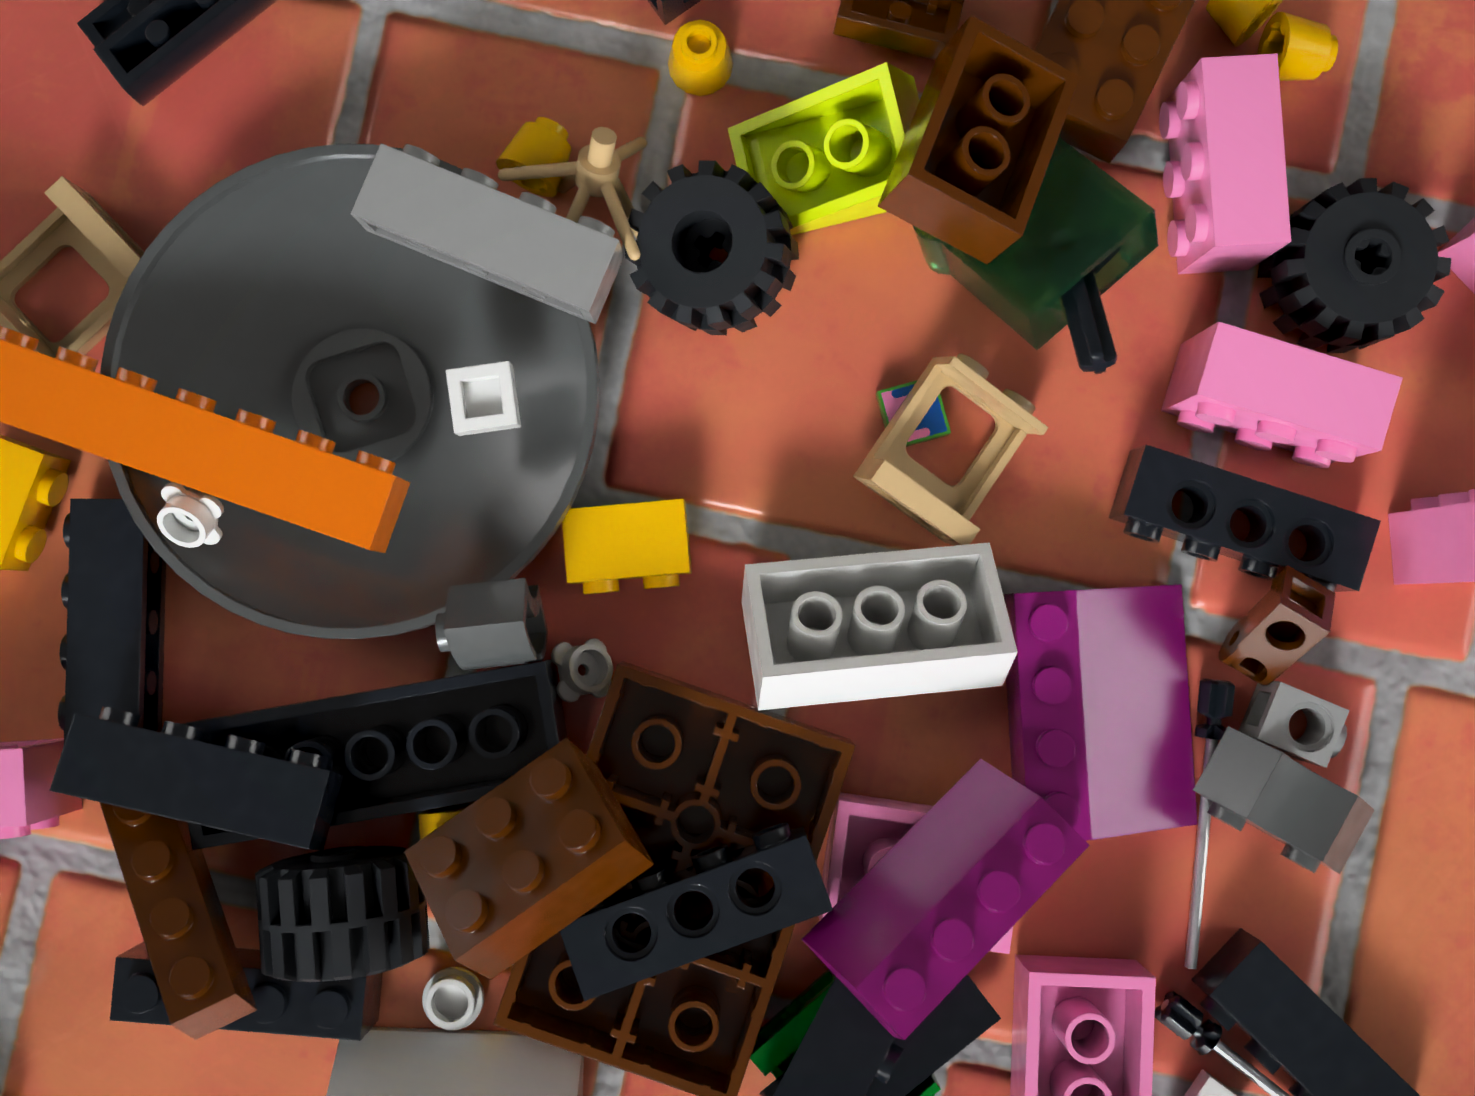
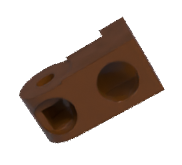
[1219,565,1336,686]

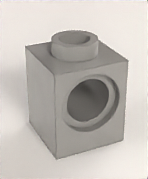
[1238,681,1350,768]

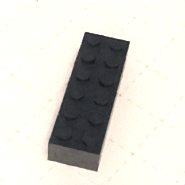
[182,659,568,850]

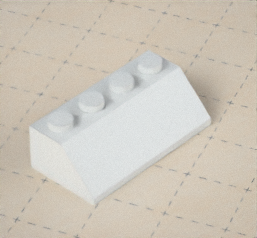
[326,1027,584,1096]

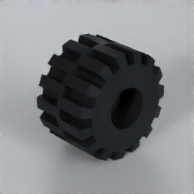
[624,160,799,336]
[1257,178,1451,353]
[255,846,430,982]

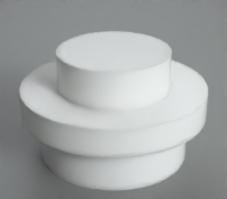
[422,967,484,1030]

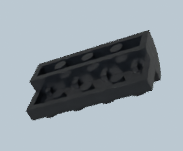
[77,0,277,106]

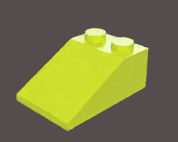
[727,62,920,235]

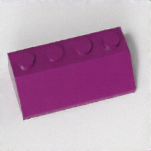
[801,759,1090,1040]

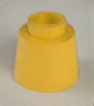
[1206,0,1283,47]
[1257,12,1338,81]
[668,19,733,96]
[496,117,571,197]

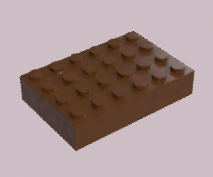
[493,661,856,1096]

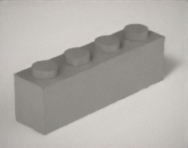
[351,143,624,324]

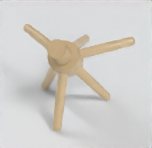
[498,127,647,261]

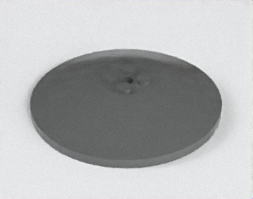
[100,144,600,639]

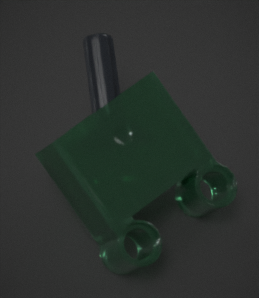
[913,135,1159,374]

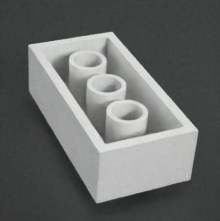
[741,542,1018,711]

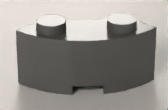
[435,578,548,670]
[1193,726,1375,874]

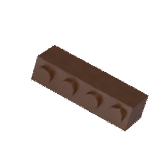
[100,802,257,1040]

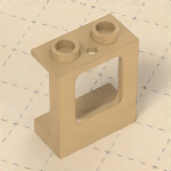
[0,176,144,358]
[853,354,1049,546]

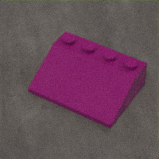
[1003,584,1198,841]

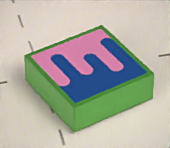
[876,380,951,447]

